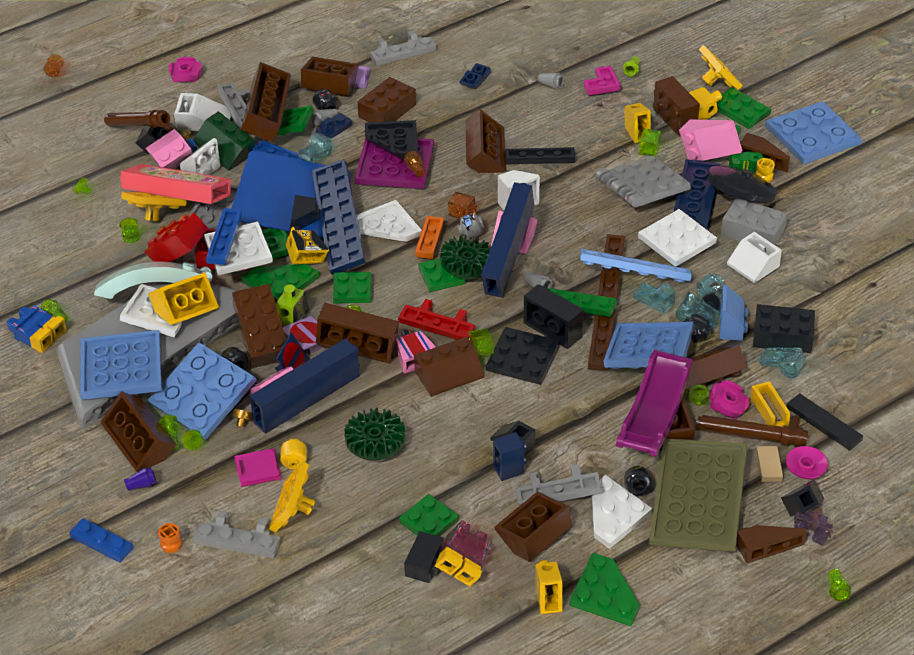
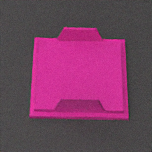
[234,448,282,487]

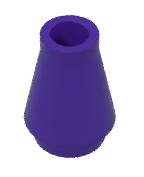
[124,467,157,491]

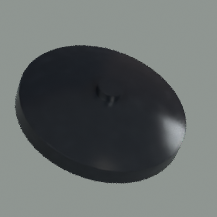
[707,165,777,203]

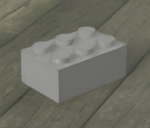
[721,198,788,246]

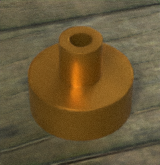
[232,409,253,427]

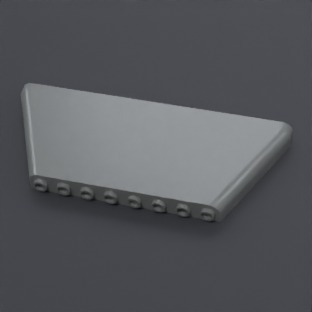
[57,282,239,429]

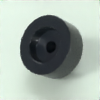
[700,293,720,313]

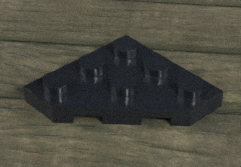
[365,120,418,159]

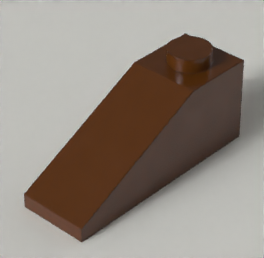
[740,133,790,172]
[736,525,807,564]

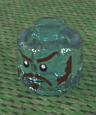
[696,273,725,298]

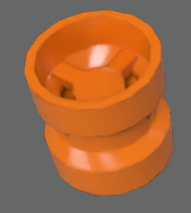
[158,523,182,553]

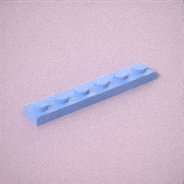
[579,248,692,282]

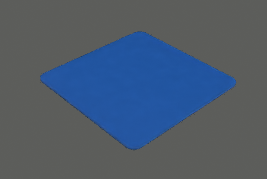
[231,150,352,239]

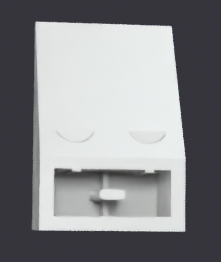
[174,93,231,131]

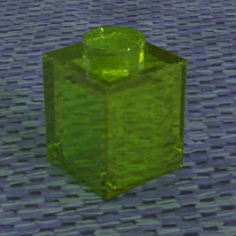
[639,128,661,157]
[468,328,494,356]

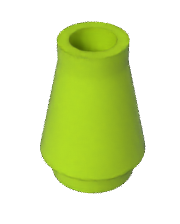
[623,56,640,77]

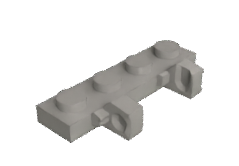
[370,30,436,66]
[217,82,250,133]
[516,464,602,506]
[192,510,281,558]

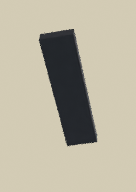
[505,147,575,165]
[786,393,863,451]

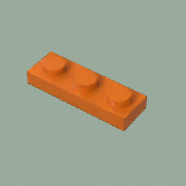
[415,216,445,259]

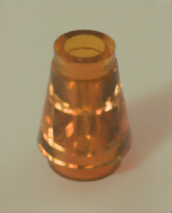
[404,151,425,177]

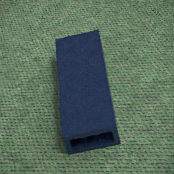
[481,182,535,298]
[250,339,360,434]

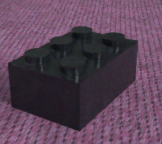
[523,284,583,349]
[753,304,815,353]

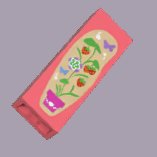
[120,164,231,204]

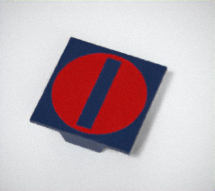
[275,332,310,372]

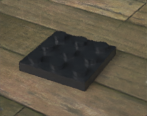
[486,327,560,385]

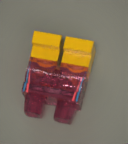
[435,520,490,587]

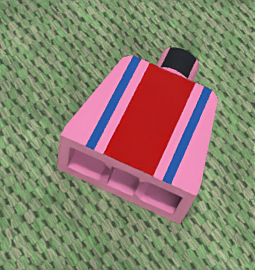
[396,330,436,374]

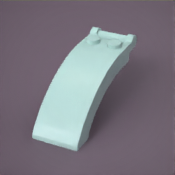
[94,262,212,299]

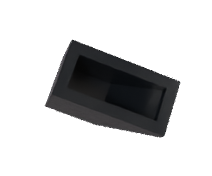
[290,195,319,230]

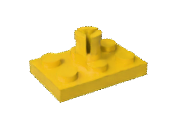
[699,45,743,90]
[121,191,186,221]
[269,461,315,533]

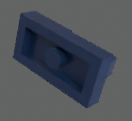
[316,113,353,141]

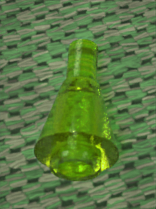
[159,414,180,450]

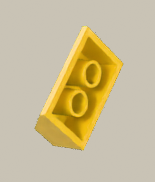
[148,272,219,325]

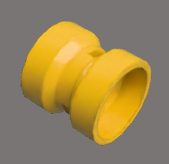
[756,158,775,182]

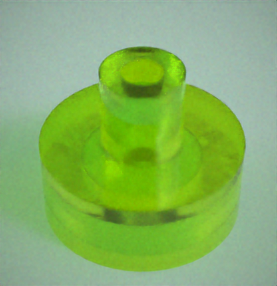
[72,176,91,194]
[689,385,710,406]
[182,429,203,450]

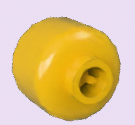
[280,439,307,470]

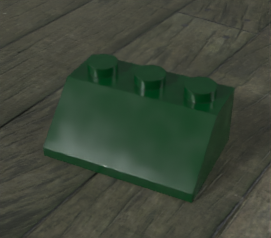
[193,111,255,171]

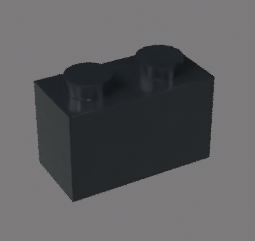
[404,531,446,583]

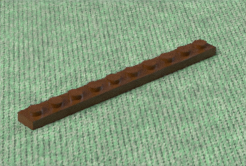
[588,234,625,371]

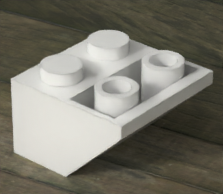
[180,138,220,175]
[727,232,782,283]

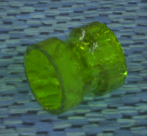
[120,218,140,243]

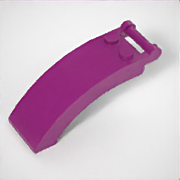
[616,350,693,457]

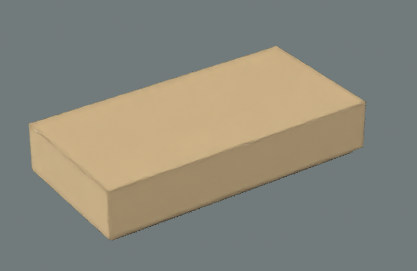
[756,446,783,482]

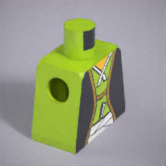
[276,285,309,327]

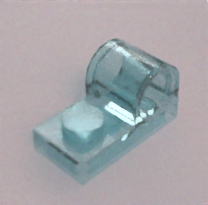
[298,132,333,162]
[633,282,675,314]
[676,291,720,328]
[759,348,805,378]

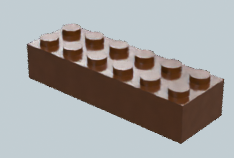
[241,62,291,142]

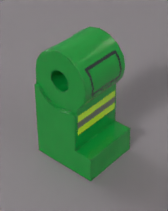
[729,152,764,173]

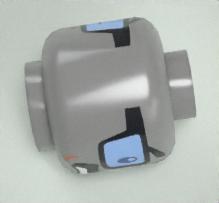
[457,213,485,239]

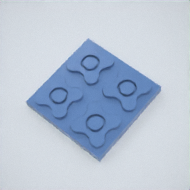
[765,101,862,164]
[604,322,694,369]
[80,330,162,400]
[147,342,257,440]

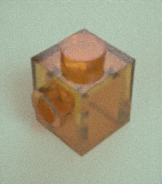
[448,191,477,219]

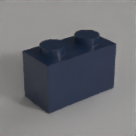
[493,432,526,481]

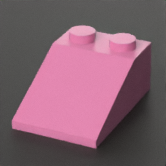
[679,119,743,161]

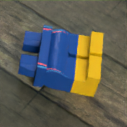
[7,305,67,354]

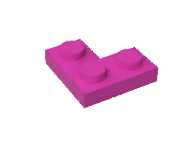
[584,66,621,95]

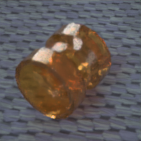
[44,54,64,77]

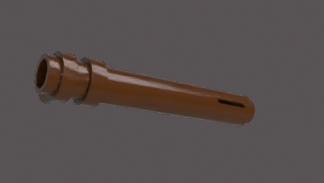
[104,110,178,132]
[696,415,808,447]

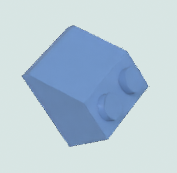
[719,285,748,341]

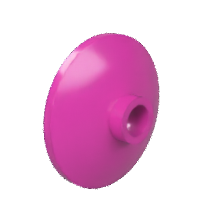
[786,446,828,479]

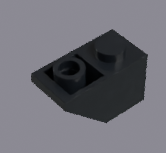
[490,421,535,456]
[781,479,824,516]

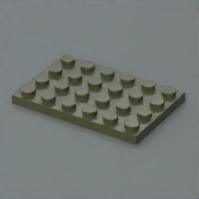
[649,439,747,552]

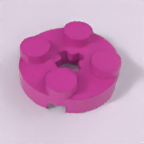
[169,57,202,83]
[709,380,749,419]

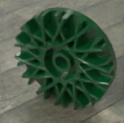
[440,235,491,279]
[344,407,406,461]

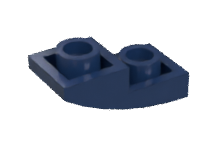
[460,63,491,89]

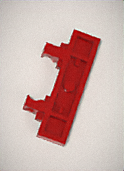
[398,299,476,340]

